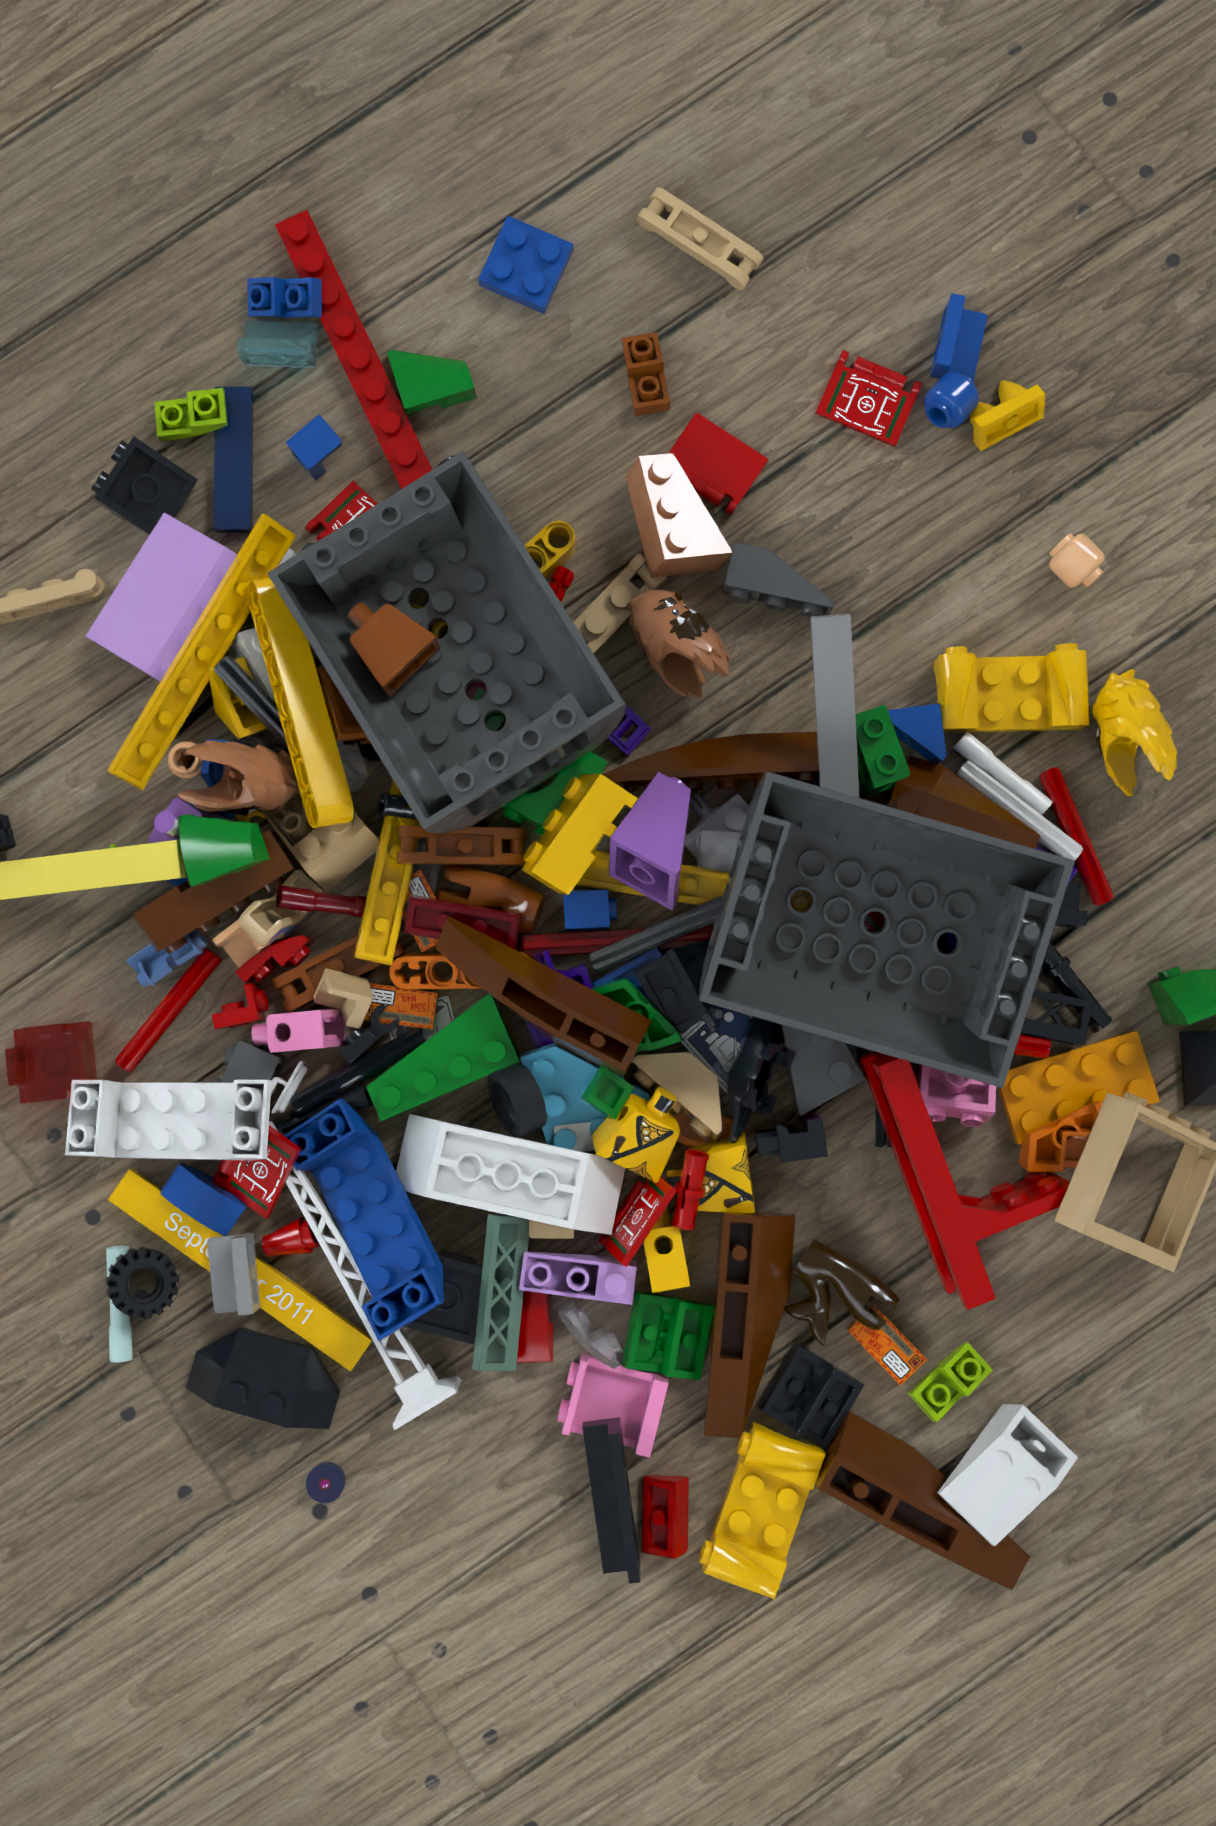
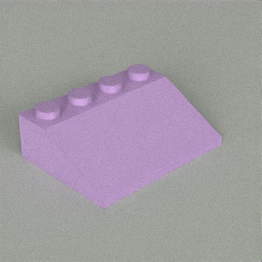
[86,513,237,682]

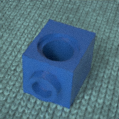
[563,890,617,931]

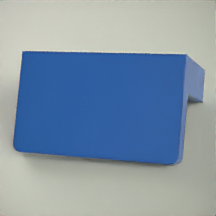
[930,293,987,381]

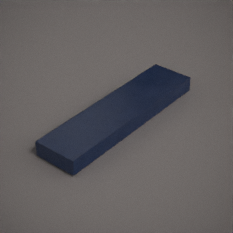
[214,386,254,533]

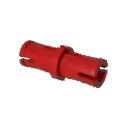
[671,1149,709,1230]

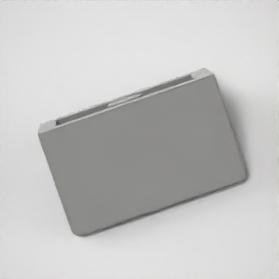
[207,1233,261,1316]

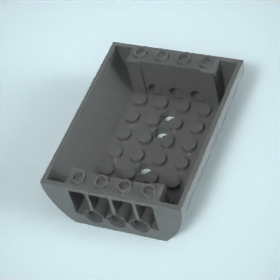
[267,451,626,833]

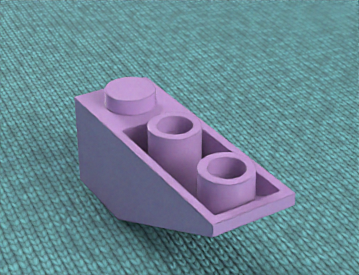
[519,1251,637,1305]

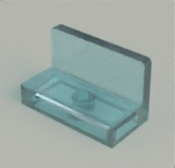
[237,321,318,368]

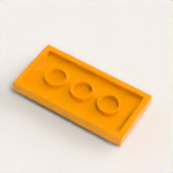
[998,1030,1160,1145]

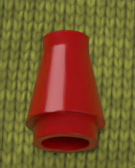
[262,1217,320,1257]

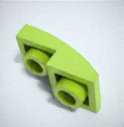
[154,388,228,442]
[907,1342,993,1422]

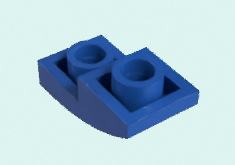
[247,277,322,318]
[160,1161,246,1236]

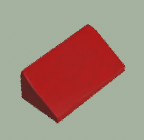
[642,1475,689,1559]

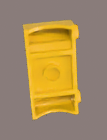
[933,643,1089,733]
[698,1421,826,1599]

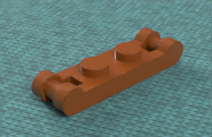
[397,825,527,866]
[271,935,406,1013]

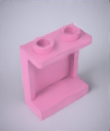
[557,1353,669,1458]

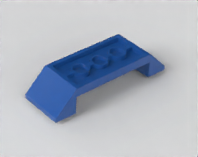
[284,1099,444,1341]

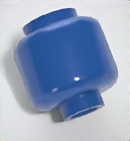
[924,372,979,428]

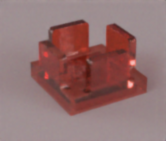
[5,1021,97,1104]

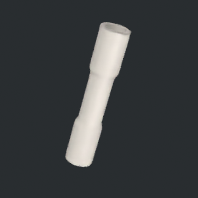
[953,731,1053,815]

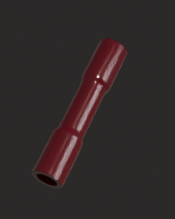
[276,885,367,918]

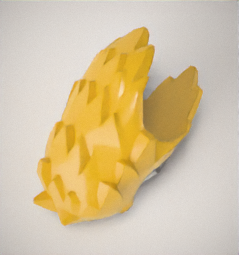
[1091,669,1177,797]

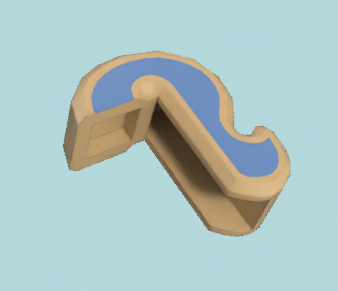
[239,870,323,946]

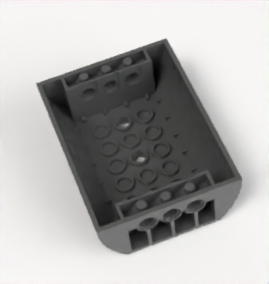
[699,772,1075,1088]

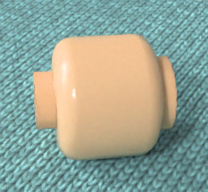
[1049,533,1105,588]

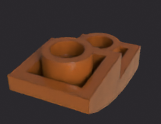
[621,332,670,416]

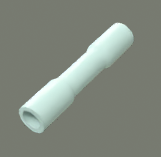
[106,1246,133,1362]

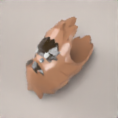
[627,590,730,698]
[178,740,299,816]

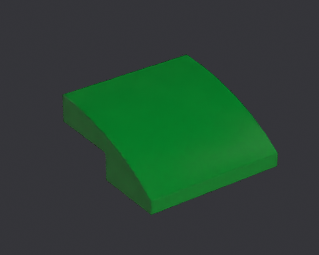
[621,1291,714,1380]

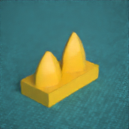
[970,380,1045,451]

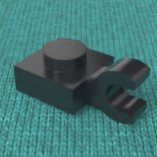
[340,1003,401,1064]

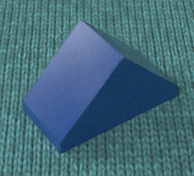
[888,704,947,764]

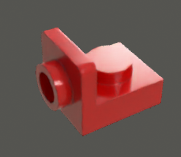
[211,983,269,1030]

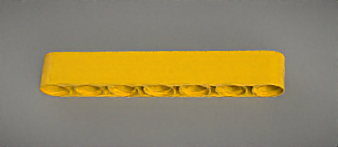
[247,578,354,828]

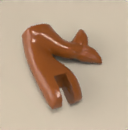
[438,865,546,932]

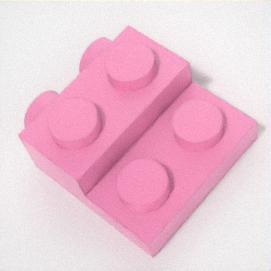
[916,1064,996,1127]

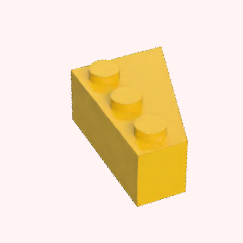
[522,774,638,895]

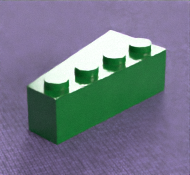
[366,993,521,1121]

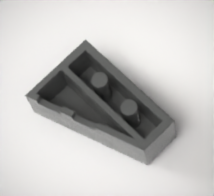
[777,1023,865,1116]

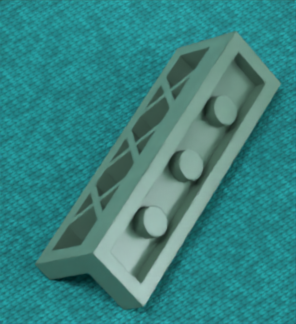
[472,1213,529,1371]

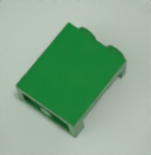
[855,705,910,799]

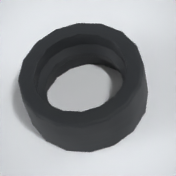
[488,1062,547,1138]

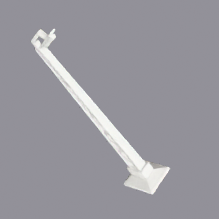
[269,1061,462,1430]

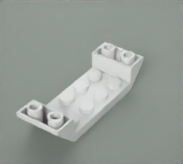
[65,1080,272,1161]
[396,1114,625,1235]

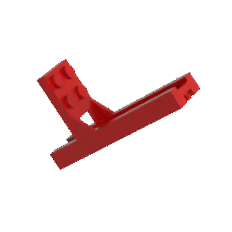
[859,1051,1070,1310]

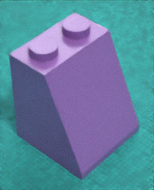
[609,772,691,911]

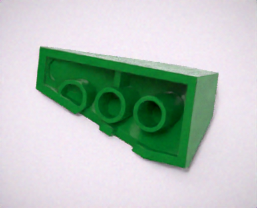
[1148,966,1216,1025]

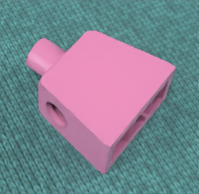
[251,1009,347,1053]

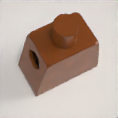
[347,602,441,697]

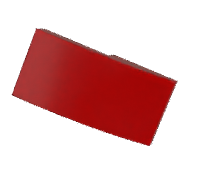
[234,935,314,983]
[517,1291,554,1364]

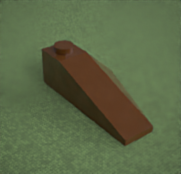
[888,756,1040,849]

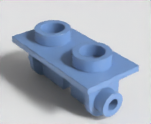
[126,928,209,988]

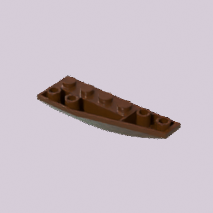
[602,732,819,792]
[436,916,652,1079]
[704,1211,795,1438]
[816,1411,1030,1590]

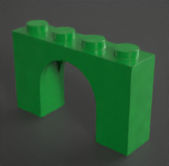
[472,688,608,837]

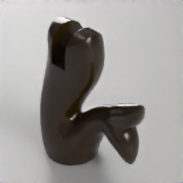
[784,1239,900,1345]

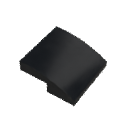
[757,1342,864,1450]

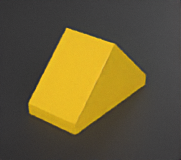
[208,656,268,740]

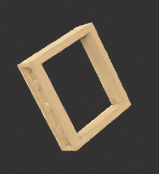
[1054,1092,1216,1272]

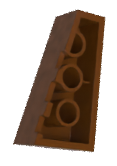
[132,830,294,954]

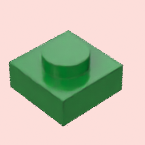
[581,1066,635,1119]

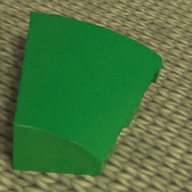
[387,350,477,414]
[178,814,270,887]
[592,978,683,1053]

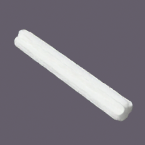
[957,761,1083,861]

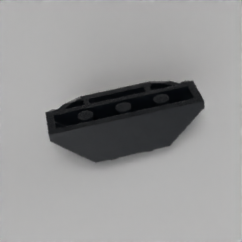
[186,1327,340,1429]

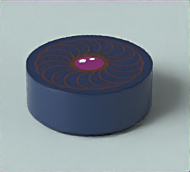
[306,1462,346,1503]

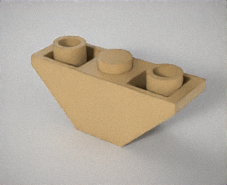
[632,1052,722,1141]

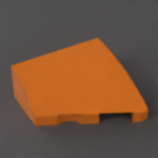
[1018,1101,1104,1172]

